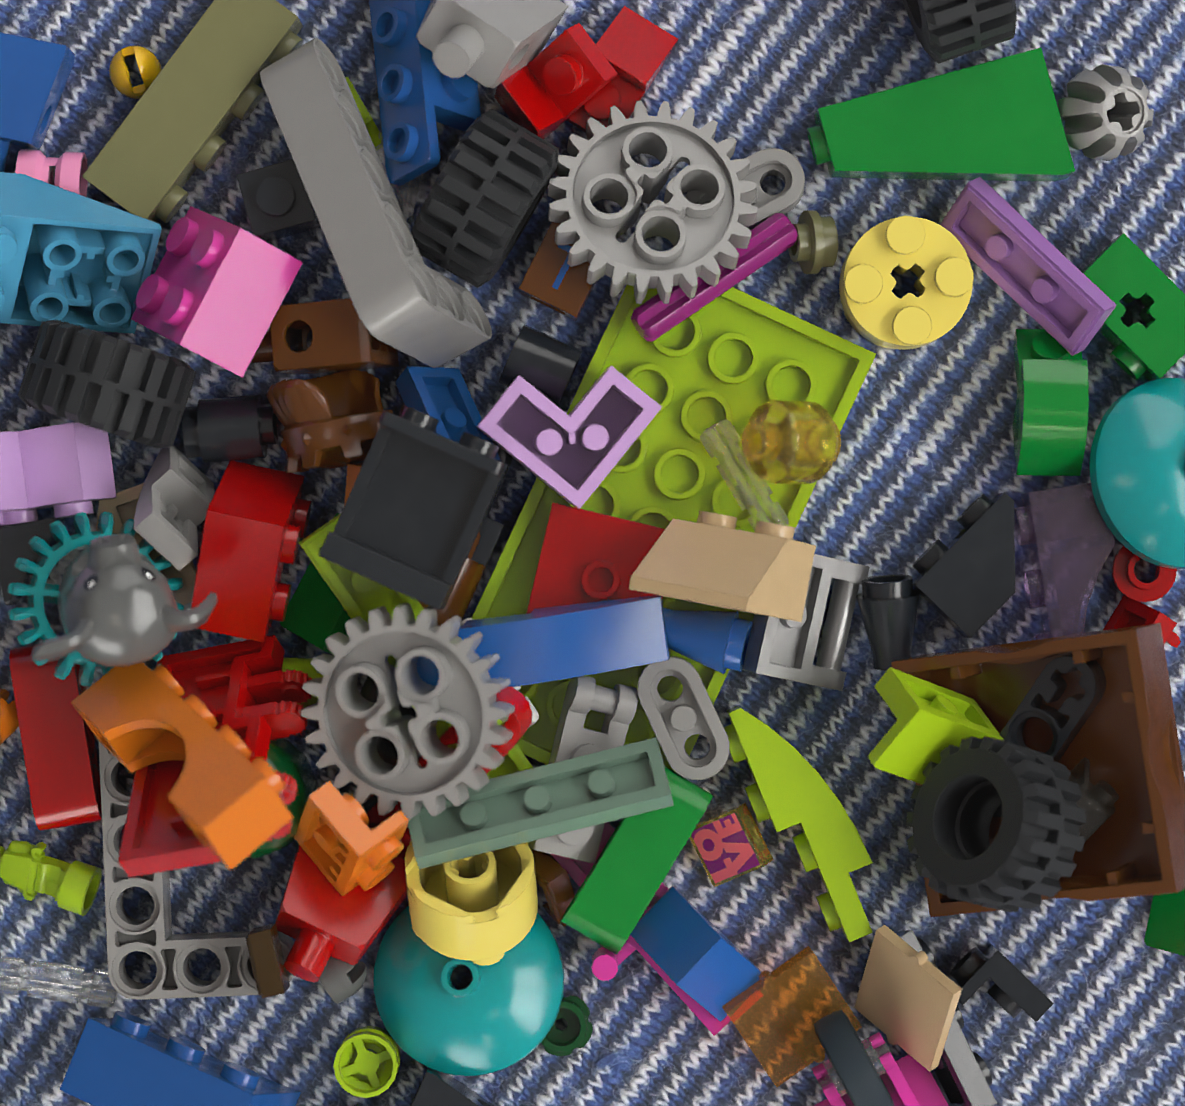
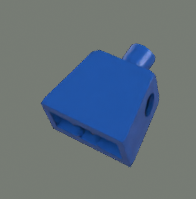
[0,32,75,172]

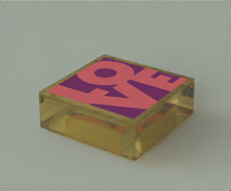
[689,802,774,887]

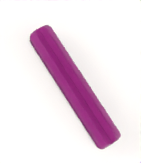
[631,212,798,342]

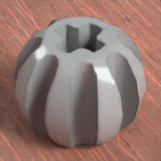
[1058,64,1154,161]

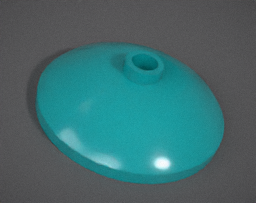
[1089,378,1185,569]
[373,905,564,1076]

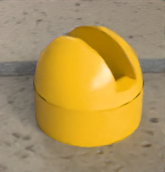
[109,46,162,99]

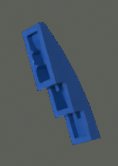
[417,595,670,687]

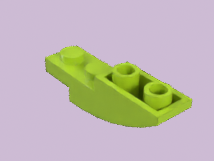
[724,706,873,942]

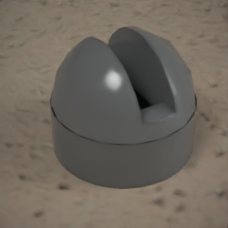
[319,957,367,1004]

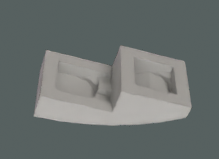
[133,445,215,571]

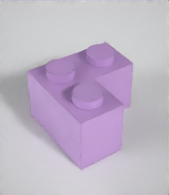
[476,366,662,509]
[0,422,117,526]

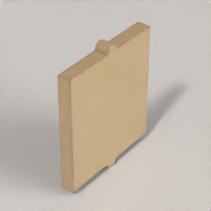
[854,925,962,1072]

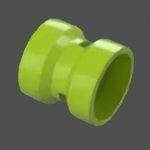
[333,1026,401,1098]

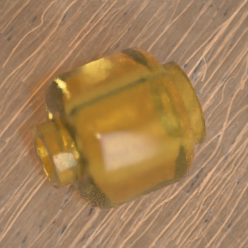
[742,400,841,484]

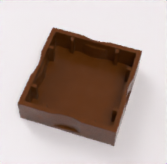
[891,623,1185,917]

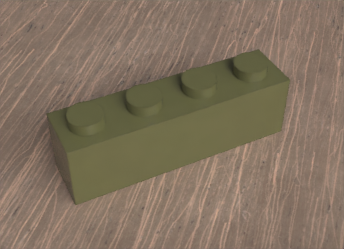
[82,0,303,223]

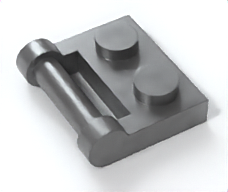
[742,554,870,691]

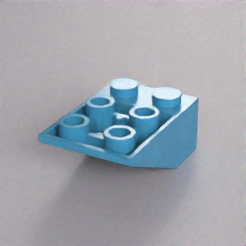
[0,172,162,334]

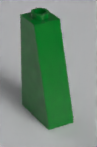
[807,47,1075,182]

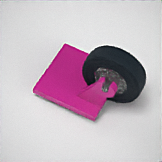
[811,1009,949,1106]

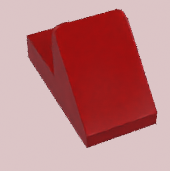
[566,6,678,132]
[494,23,618,139]

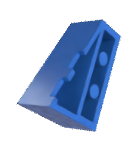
[60,1011,301,1106]

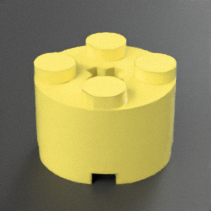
[839,215,974,350]
[405,841,538,966]

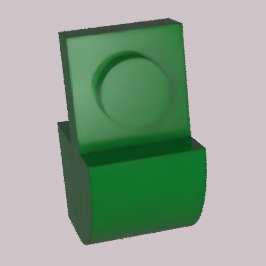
[1012,329,1089,476]

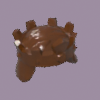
[266,369,393,473]

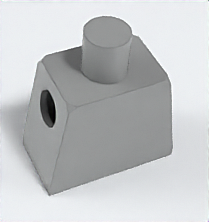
[416,0,569,88]

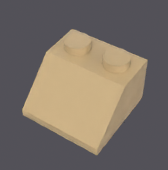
[629,511,816,622]

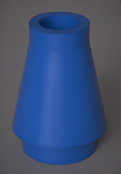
[663,607,753,674]

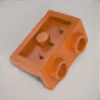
[294,781,409,897]

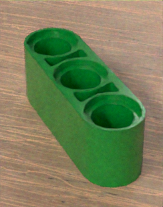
[561,765,713,955]

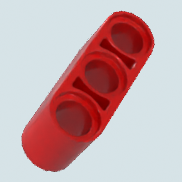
[9,643,102,831]

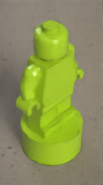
[0,840,102,916]

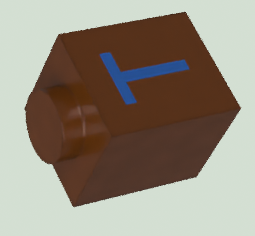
[519,222,596,321]

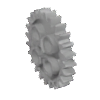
[548,101,758,304]
[301,603,515,819]

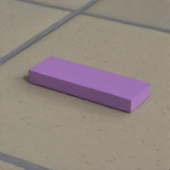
[940,177,1116,356]

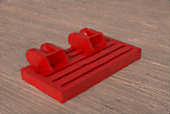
[118,635,312,877]

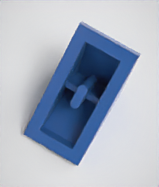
[630,885,765,1022]

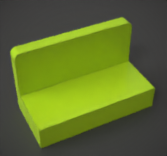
[868,667,1004,785]

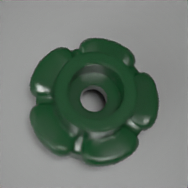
[541,995,593,1056]

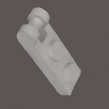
[529,676,638,864]

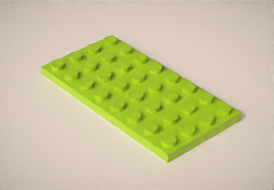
[472,285,876,772]

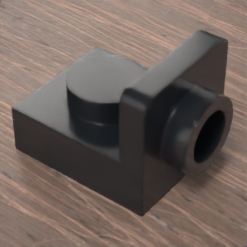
[950,944,1054,1022]

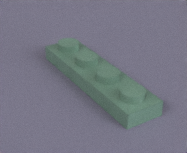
[408,737,674,869]

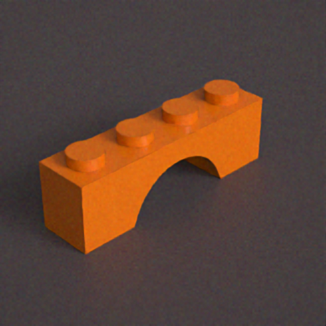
[71,662,293,870]

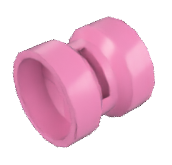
[15,149,88,197]

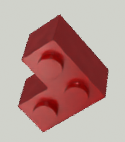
[191,461,312,643]

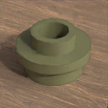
[788,210,838,274]

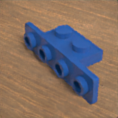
[369,0,481,186]

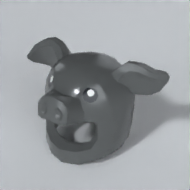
[32,534,218,667]

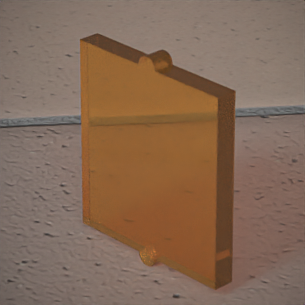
[722,946,862,1087]

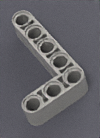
[260,38,492,368]
[99,742,294,1000]

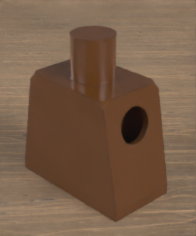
[250,298,399,375]

